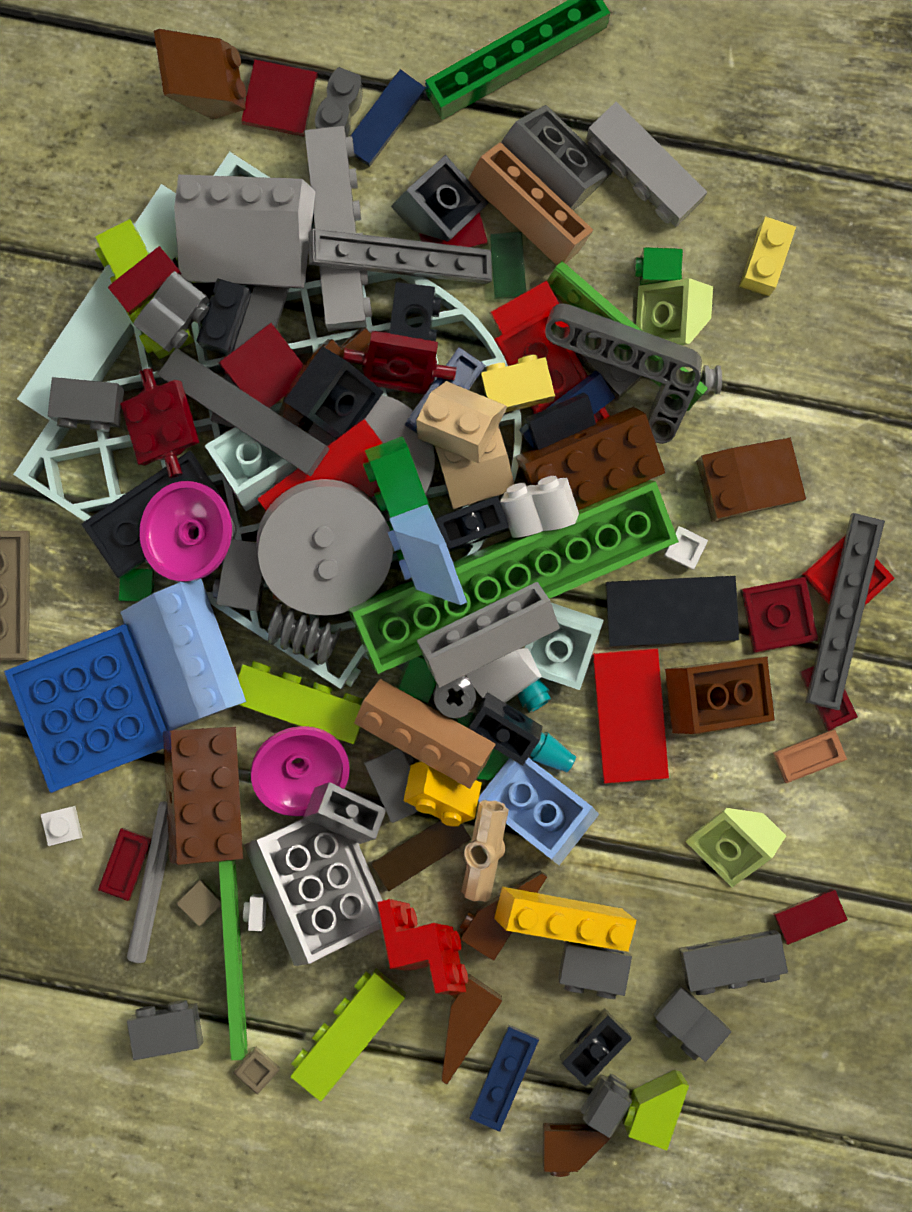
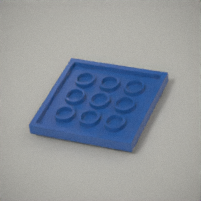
[4,624,168,793]

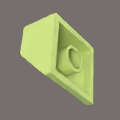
[636,278,713,345]
[685,808,786,887]

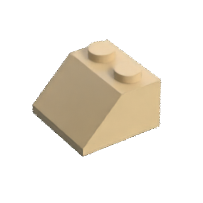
[416,381,507,463]
[434,426,515,510]

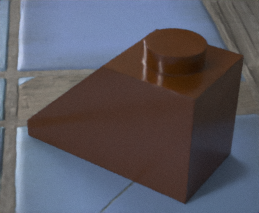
[543,1123,611,1177]

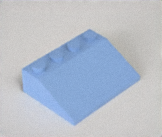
[121,579,246,730]

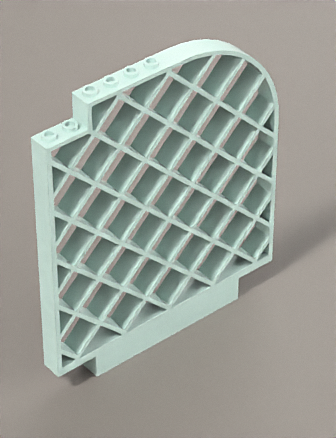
[13,151,522,689]

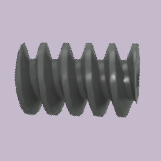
[267,603,341,665]
[432,675,476,718]

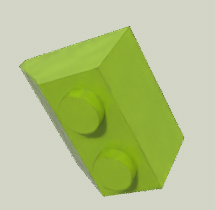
[622,1070,689,1151]

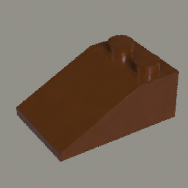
[154,29,246,120]
[696,437,806,522]
[665,656,775,734]

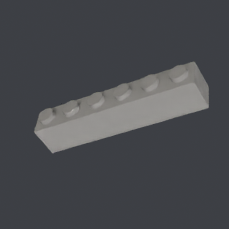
[305,126,372,331]

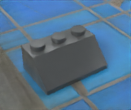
[501,105,613,210]

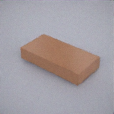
[773,729,847,783]

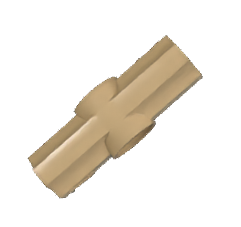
[461,800,509,902]

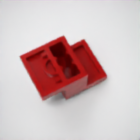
[377,899,468,995]

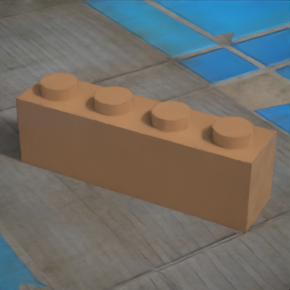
[468,142,593,265]
[354,679,495,789]

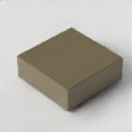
[176,879,221,927]
[233,1046,280,1095]

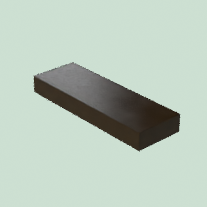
[371,820,471,892]

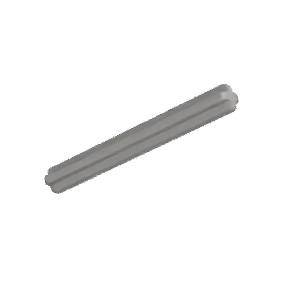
[127,801,169,963]

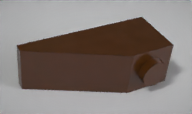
[459,871,548,961]
[442,974,502,1085]

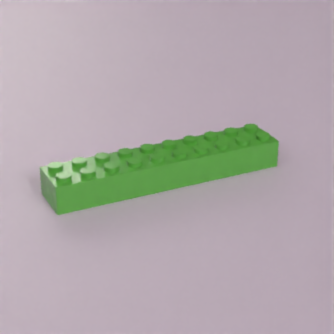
[349,480,679,674]

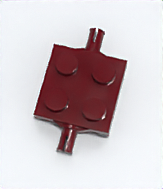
[343,331,457,395]
[120,368,199,478]

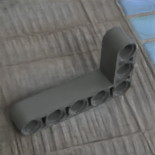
[545,304,702,444]

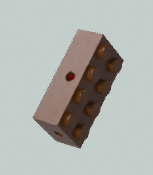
[515,406,666,510]
[163,727,243,865]

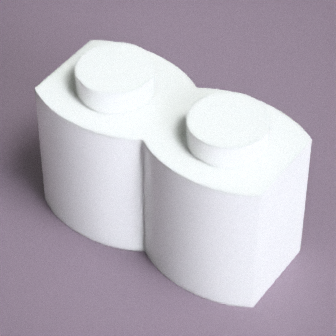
[500,476,579,538]

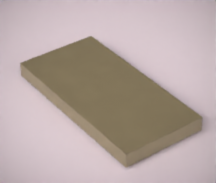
[0,531,30,660]

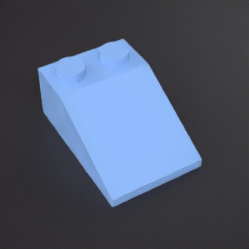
[387,504,467,605]
[478,757,599,865]

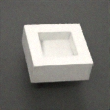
[664,526,708,570]
[41,806,83,846]
[243,894,267,931]

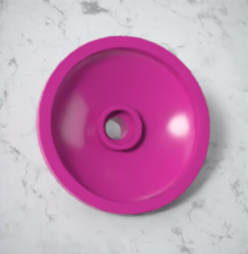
[140,481,232,582]
[251,726,350,816]

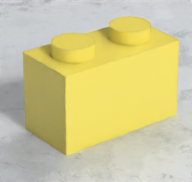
[739,216,796,296]
[481,355,555,413]

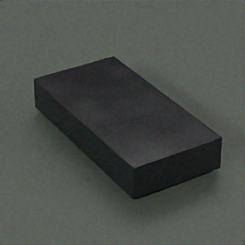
[526,392,596,450]

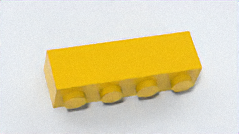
[494,887,637,952]

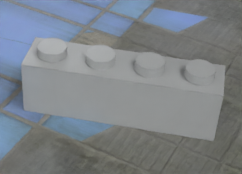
[586,102,707,227]
[417,582,560,688]

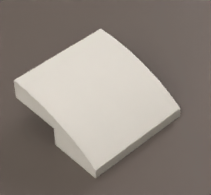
[466,648,542,703]

